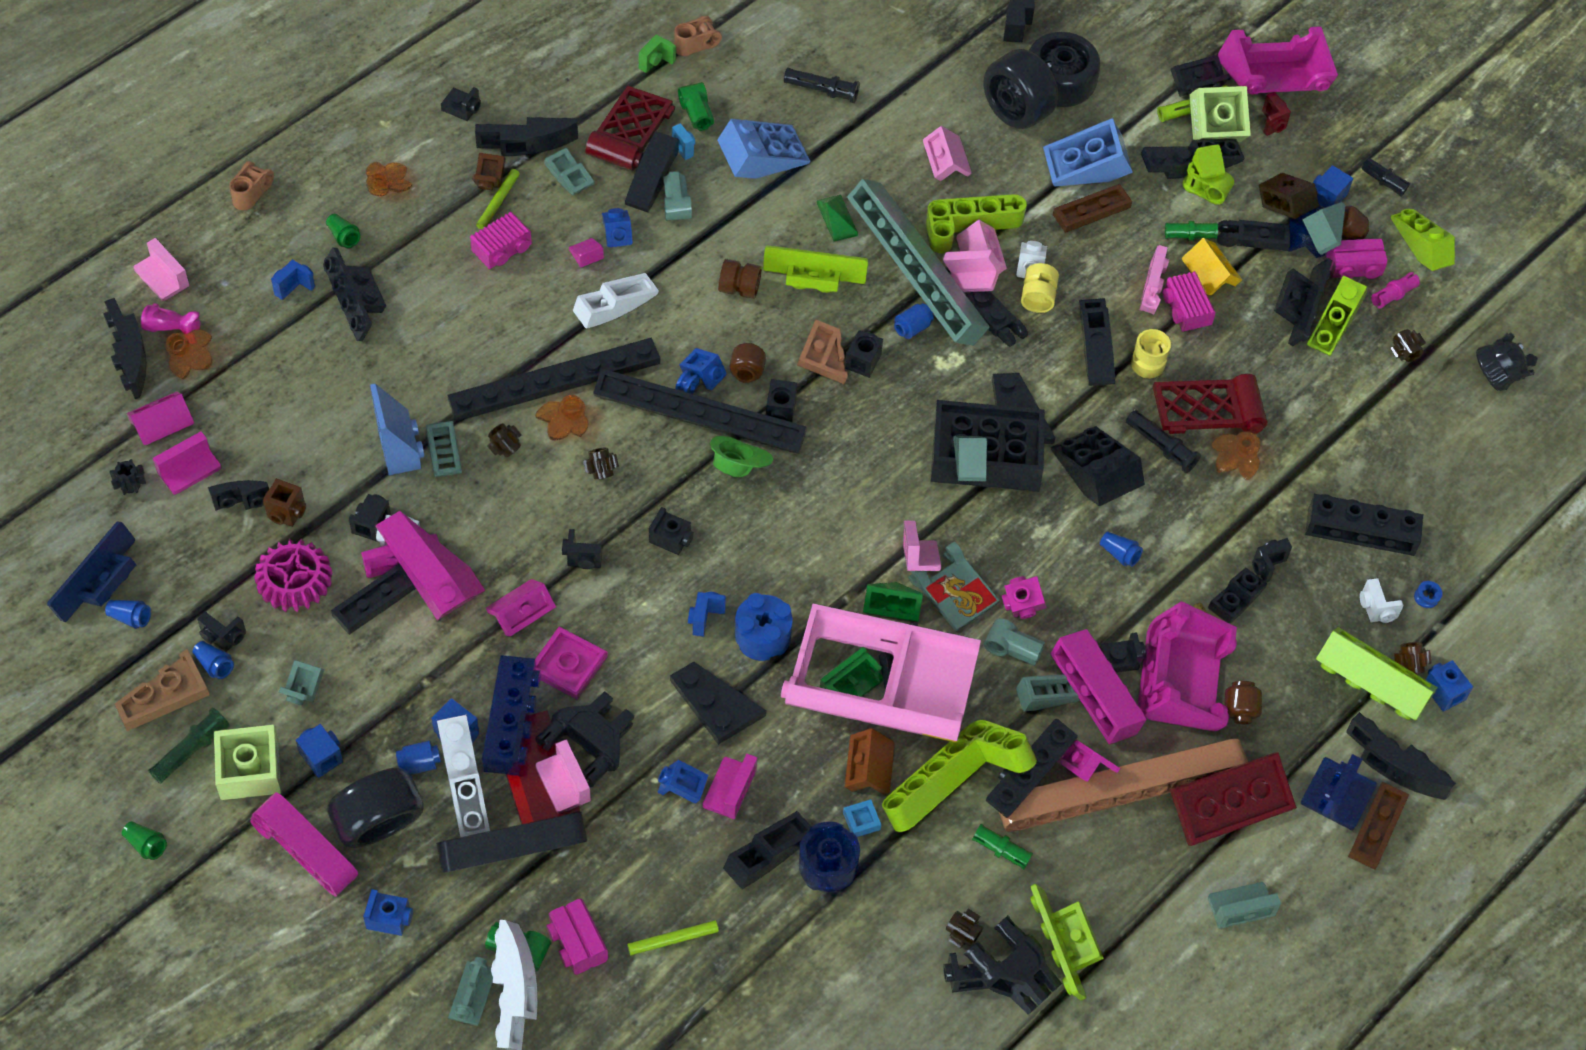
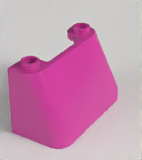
[1218,27,1338,95]
[1138,601,1237,732]

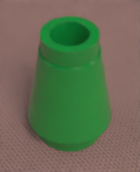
[326,214,361,248]
[122,821,167,860]

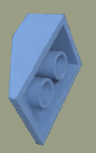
[1043,118,1133,187]
[370,384,425,475]

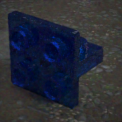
[1301,754,1377,830]

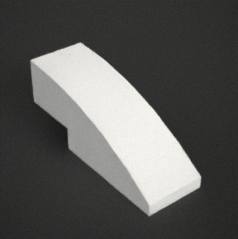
[573,273,659,329]

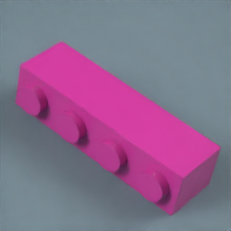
[1050,629,1147,745]

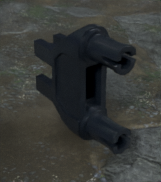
[535,691,635,787]
[964,915,1062,1015]

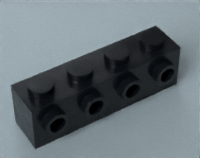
[1305,493,1424,556]

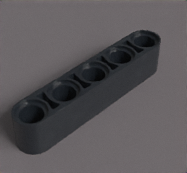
[436,812,587,873]

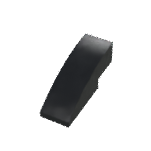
[1003,0,1035,42]
[625,131,679,213]
[723,811,816,890]

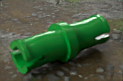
[1165,221,1218,241]
[972,824,1033,870]

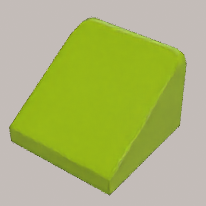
[1192,144,1226,179]

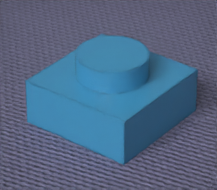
[672,123,695,160]
[843,800,881,838]

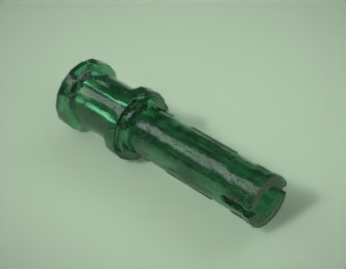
[148,707,230,784]

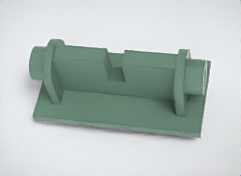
[448,957,493,1026]

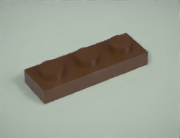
[1053,184,1132,233]
[1348,782,1409,870]

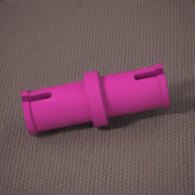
[1371,272,1420,309]

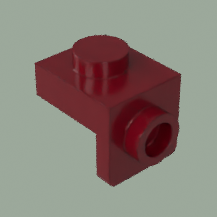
[1262,92,1291,136]

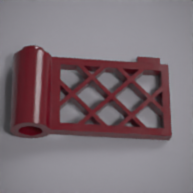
[585,85,675,171]
[1153,374,1268,434]

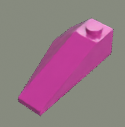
[376,511,485,621]

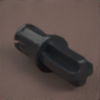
[1361,158,1411,197]

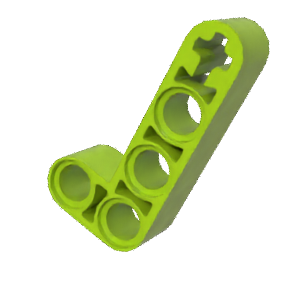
[926,194,1027,254]

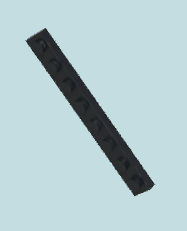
[447,337,660,422]
[593,368,807,454]

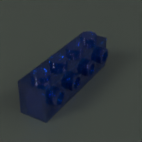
[482,655,541,776]

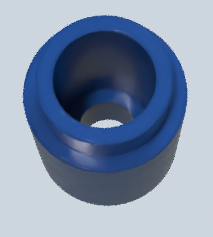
[894,303,934,339]
[396,740,441,775]

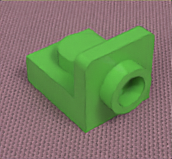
[639,34,676,73]

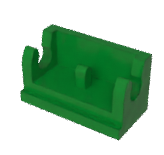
[820,647,883,697]

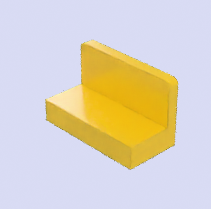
[1182,238,1242,296]

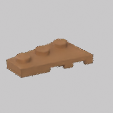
[115,649,210,731]

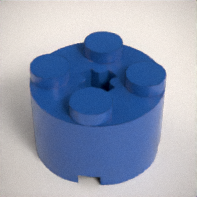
[735,593,793,661]

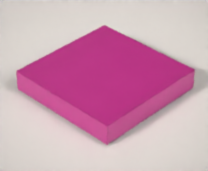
[528,626,608,700]

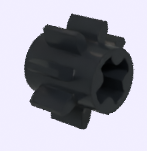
[110,459,146,495]

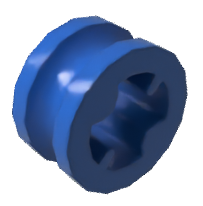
[675,370,700,394]
[1414,581,1443,608]

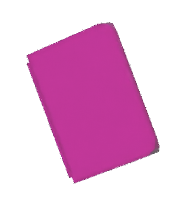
[569,238,604,268]

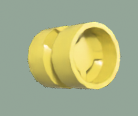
[1021,263,1059,313]
[1131,329,1171,379]

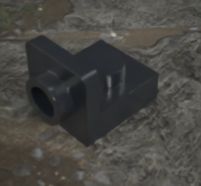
[441,87,481,121]
[1100,632,1146,673]
[943,953,988,993]

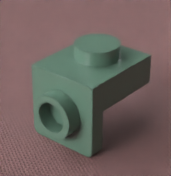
[279,660,325,705]

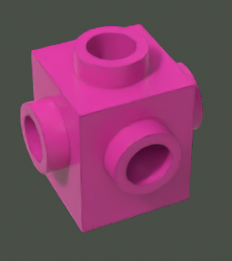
[1002,576,1047,619]

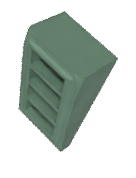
[426,421,462,477]
[1016,674,1080,711]

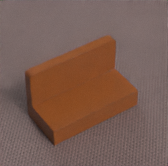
[845,728,895,795]

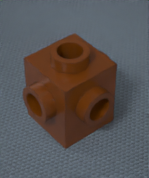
[263,478,306,527]

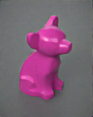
[141,303,201,345]

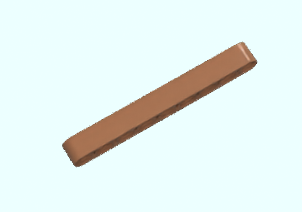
[999,739,1248,832]

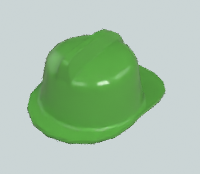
[710,436,774,477]

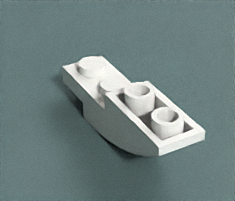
[437,715,490,837]
[491,920,537,1050]

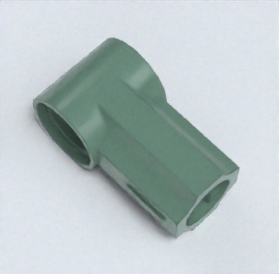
[663,172,692,221]
[984,618,1045,666]

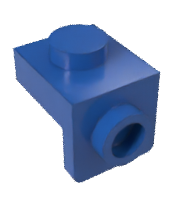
[602,208,633,247]
[271,259,315,300]
[688,592,726,637]

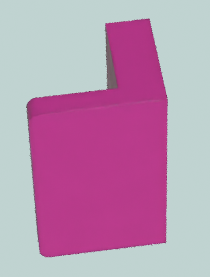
[126,391,194,445]
[153,431,221,495]
[485,579,556,637]
[1057,739,1121,782]
[703,754,758,820]

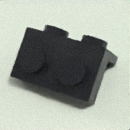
[1170,54,1231,98]

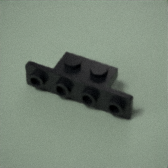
[323,247,386,341]
[1274,258,1333,347]
[986,719,1078,818]

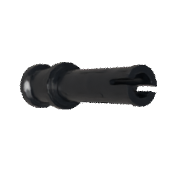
[784,68,860,103]
[1126,409,1201,473]

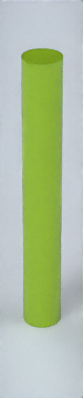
[476,169,520,229]
[627,920,719,956]

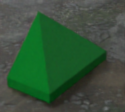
[817,195,858,242]
[863,582,923,622]

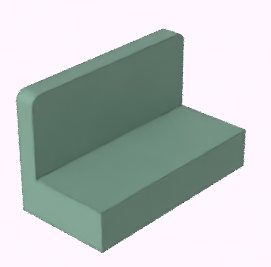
[1208,882,1281,929]

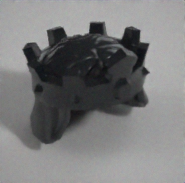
[1476,332,1538,391]

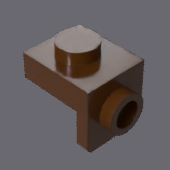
[472,153,506,191]

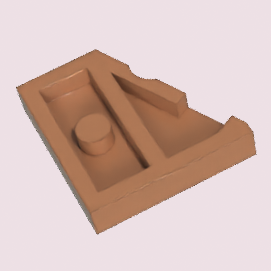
[797,319,848,384]

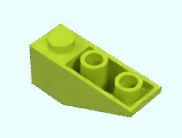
[1391,209,1455,271]
[1307,275,1367,356]

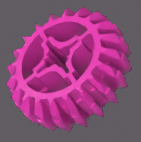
[254,539,333,612]

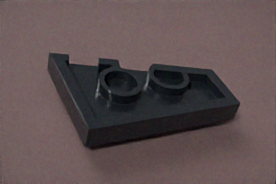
[992,373,1056,444]
[670,662,766,745]

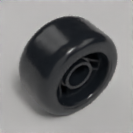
[1029,32,1101,107]
[983,49,1059,129]
[327,768,424,848]

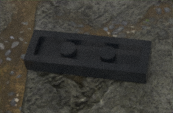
[331,563,416,635]

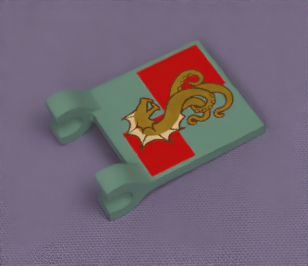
[908,541,1000,632]

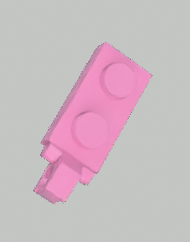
[1139,245,1169,315]

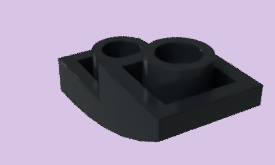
[208,480,269,511]
[1208,567,1267,624]

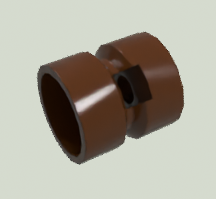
[718,259,762,299]

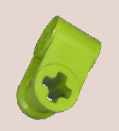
[1182,161,1235,205]

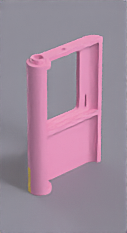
[781,604,981,743]

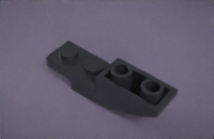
[475,117,578,156]
[1140,139,1245,179]
[103,298,147,399]
[1079,298,1115,386]
[1346,712,1456,800]

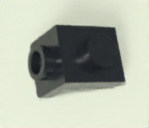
[562,529,602,569]
[1252,538,1292,583]
[197,612,246,652]

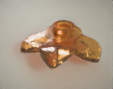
[366,162,412,196]
[165,330,212,379]
[535,395,588,440]
[1211,432,1260,480]

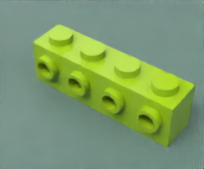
[1316,627,1438,721]

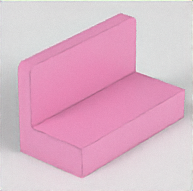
[923,126,972,181]
[956,220,1007,274]
[134,238,189,301]
[943,250,1002,292]
[903,521,941,571]
[536,739,591,814]

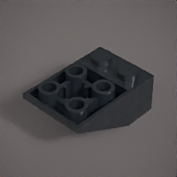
[1051,426,1145,506]

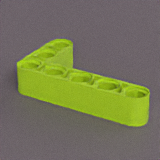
[882,720,1037,832]

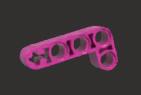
[250,792,358,897]

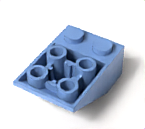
[717,119,810,179]

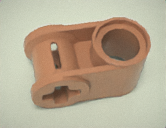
[674,16,722,56]
[229,161,274,210]

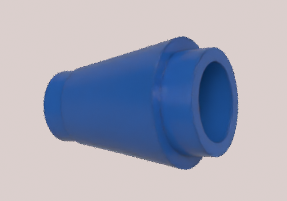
[1100,531,1143,567]
[105,600,151,629]
[192,641,234,679]

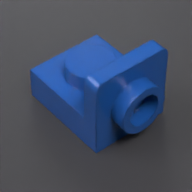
[679,348,727,390]
[658,760,708,803]

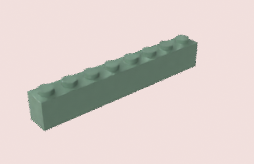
[847,178,990,346]

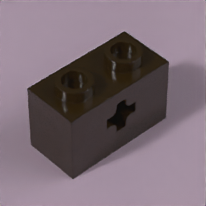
[1259,173,1319,219]

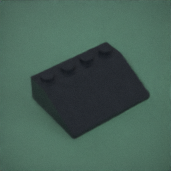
[930,400,1045,492]

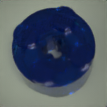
[798,822,860,892]

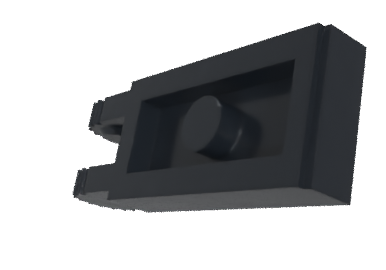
[1217,220,1290,251]
[966,291,1029,347]

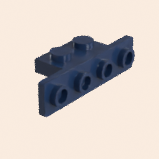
[47,521,136,622]

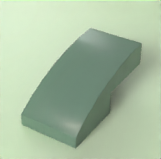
[544,148,595,195]

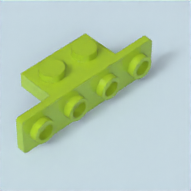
[763,245,868,293]
[1030,884,1104,1001]

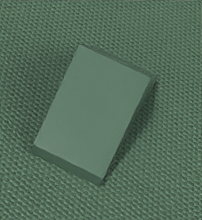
[1303,202,1345,255]
[954,436,987,481]

